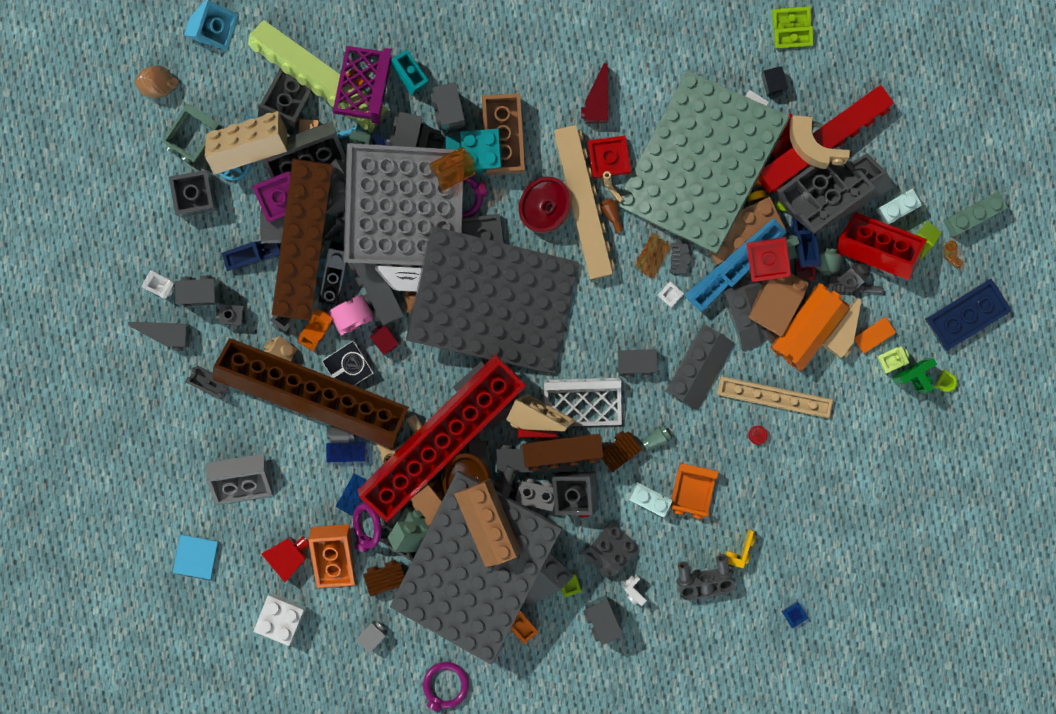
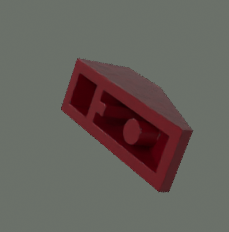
[581,63,608,124]

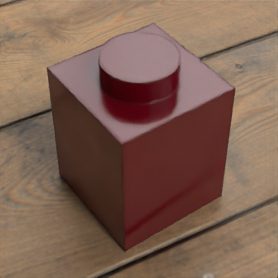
[370,325,400,356]

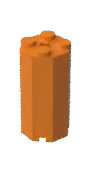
[769,283,850,371]

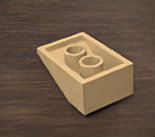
[506,393,576,431]

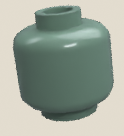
[816,247,842,276]

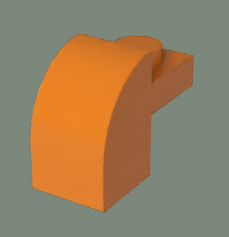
[297,308,333,352]

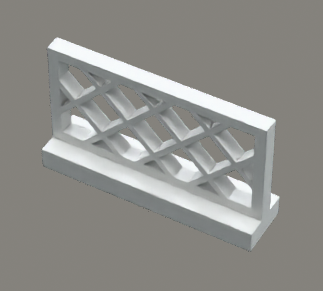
[544,378,622,426]

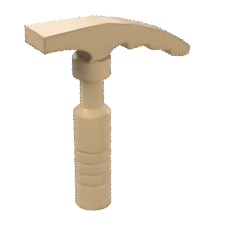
[599,171,623,203]

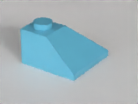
[184,0,239,50]

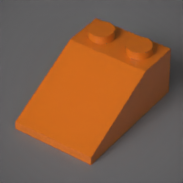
[308,524,355,588]

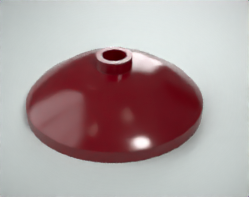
[519,176,572,233]

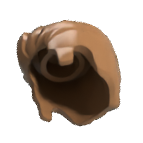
[134,65,179,98]

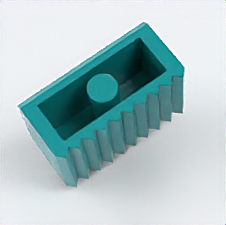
[390,50,428,96]

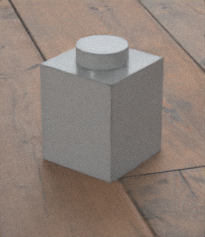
[356,621,387,653]

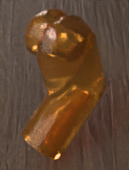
[944,240,963,269]

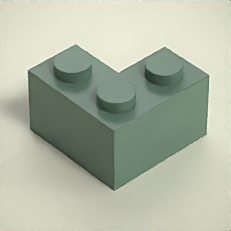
[388,507,429,552]

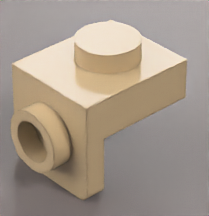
[264,336,297,361]

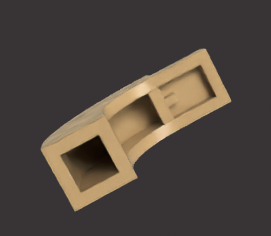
[789,115,850,169]

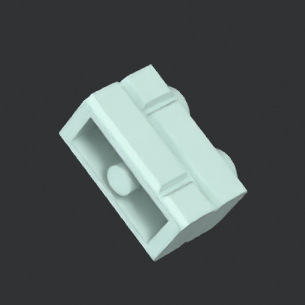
[875,189,922,225]
[628,482,673,517]

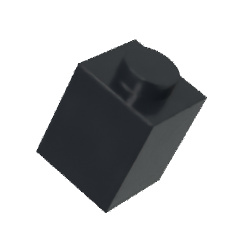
[761,66,788,98]

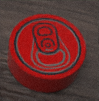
[748,425,768,445]

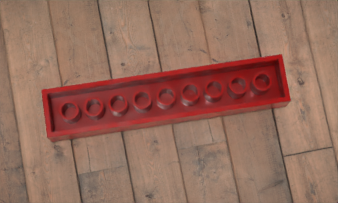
[358,354,526,522]

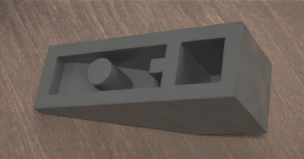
[128,322,190,351]

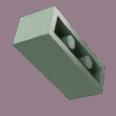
[943,191,1008,237]

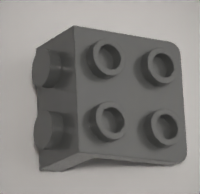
[582,522,638,580]

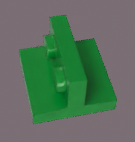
[892,358,937,393]

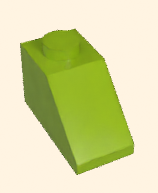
[915,220,941,260]

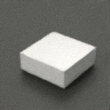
[657,281,684,308]

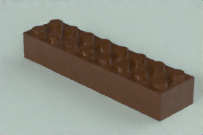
[271,158,332,321]

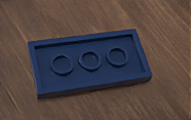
[925,278,1012,351]

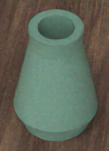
[643,425,672,451]

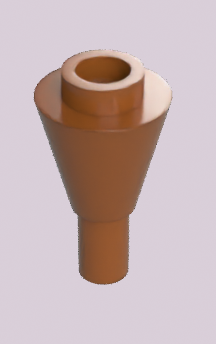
[600,197,623,233]

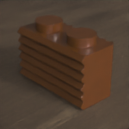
[601,430,643,473]
[363,560,405,597]

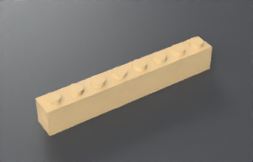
[554,125,615,281]

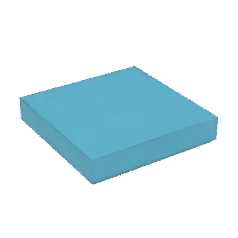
[173,534,219,580]

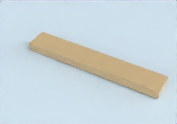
[717,376,833,418]

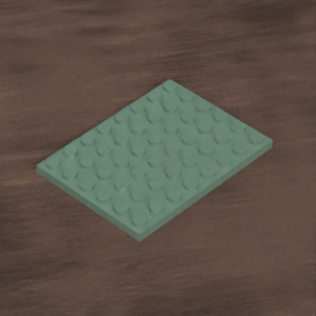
[617,71,790,255]

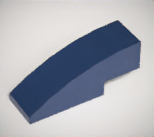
[791,217,821,268]
[221,240,281,271]

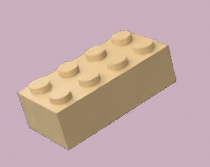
[205,111,287,174]

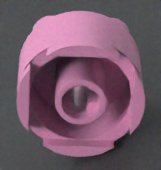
[329,295,374,336]

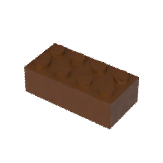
[522,433,603,471]

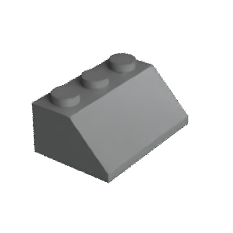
[206,454,272,505]

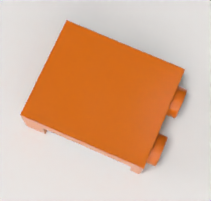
[669,463,718,519]

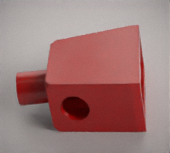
[261,536,309,582]

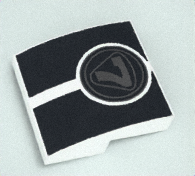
[322,341,374,386]

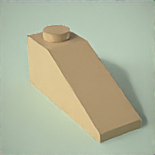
[822,298,862,358]

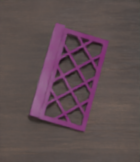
[333,46,392,124]

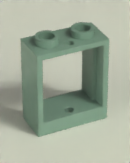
[162,103,222,165]

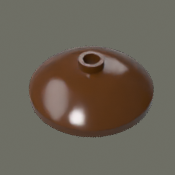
[443,453,491,495]

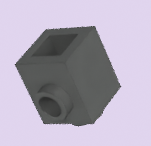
[216,305,246,326]

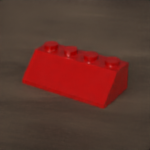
[837,212,927,280]

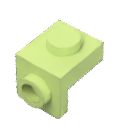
[877,346,910,374]

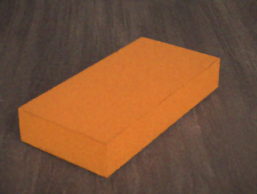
[854,317,896,354]

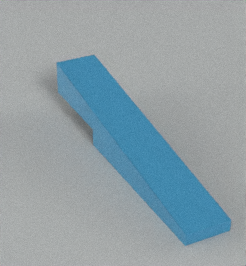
[684,218,786,312]

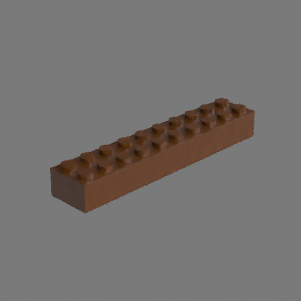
[212,338,409,449]

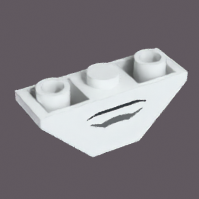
[375,264,422,291]

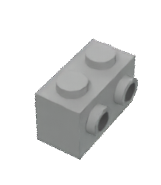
[515,477,554,511]

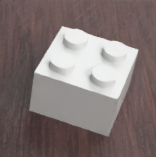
[253,593,307,646]

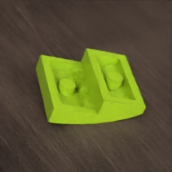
[771,6,813,49]

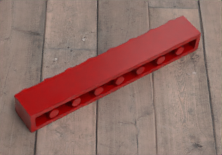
[758,85,894,194]

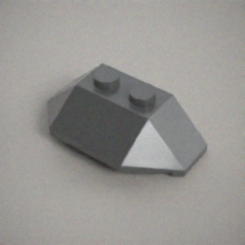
[722,276,765,351]

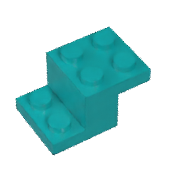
[445,129,502,174]

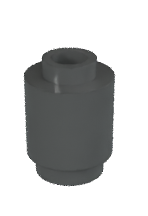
[327,426,355,443]

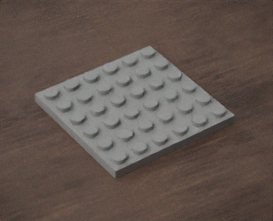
[344,143,464,265]

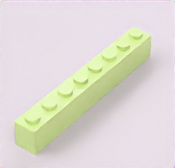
[248,20,388,133]

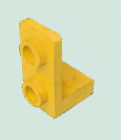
[721,529,756,568]

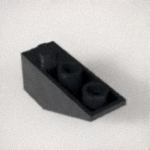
[319,241,347,305]

